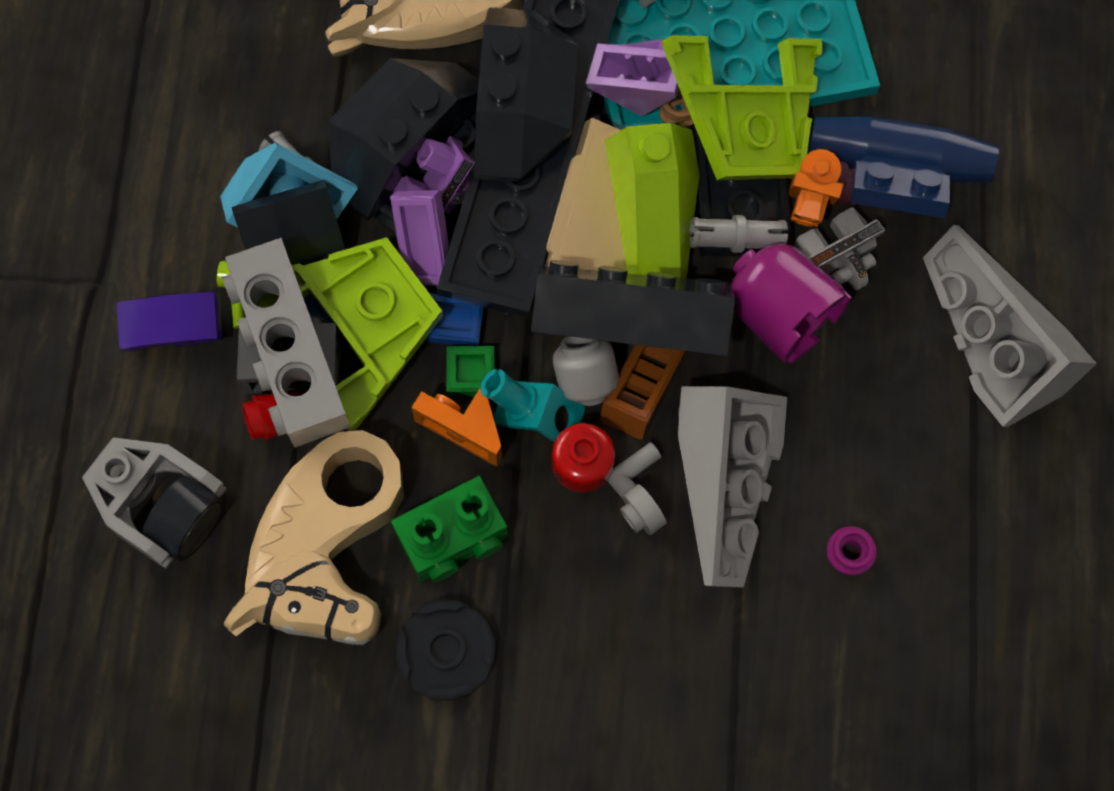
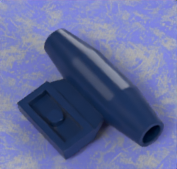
[808,116,999,218]

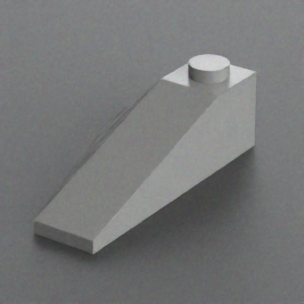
[923,225,1097,427]
[678,387,787,587]

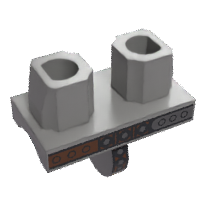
[794,207,885,290]

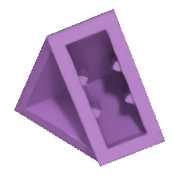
[586,38,679,116]

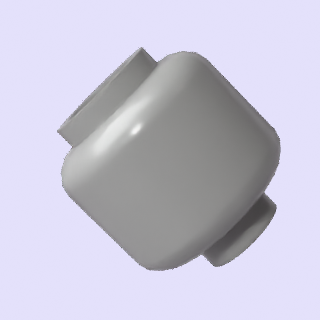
[552,336,620,406]

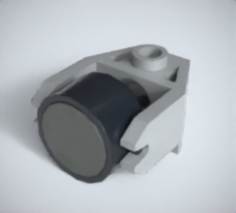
[82,437,227,569]

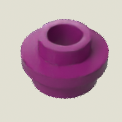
[826,526,877,576]

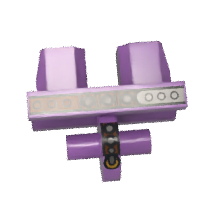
[393,136,475,214]

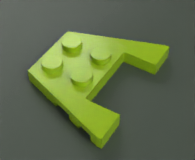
[662,35,823,180]
[257,237,443,431]

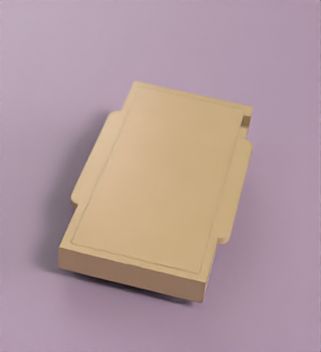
[544,118,627,271]

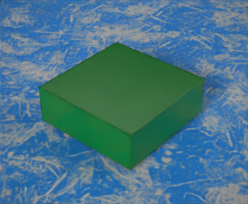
[446,346,495,397]

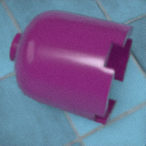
[731,243,852,364]

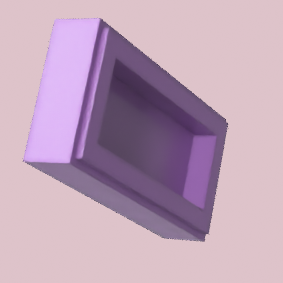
[390,190,449,286]

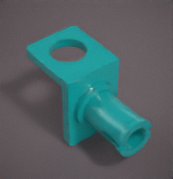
[480,369,585,442]

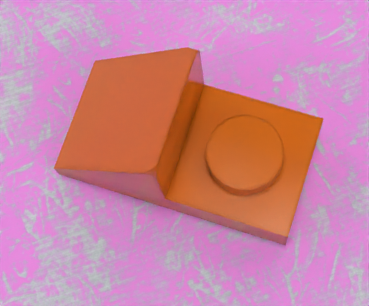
[411,388,502,467]

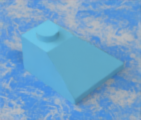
[220,142,358,228]

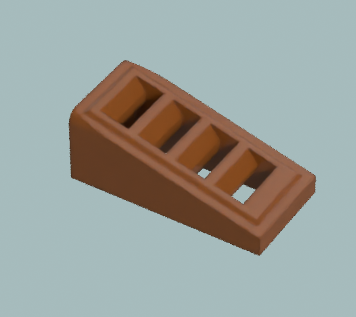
[600,345,685,439]

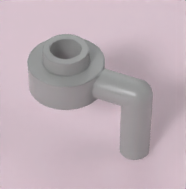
[608,442,667,535]

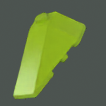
[605,123,700,278]

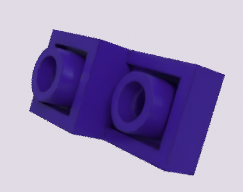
[117,292,222,352]

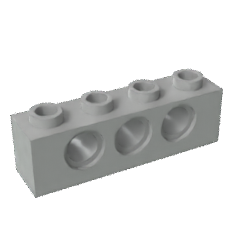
[222,238,350,448]

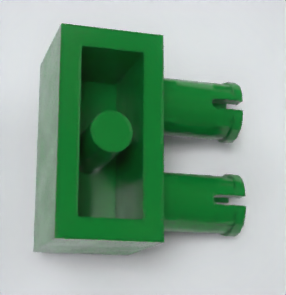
[391,475,508,583]

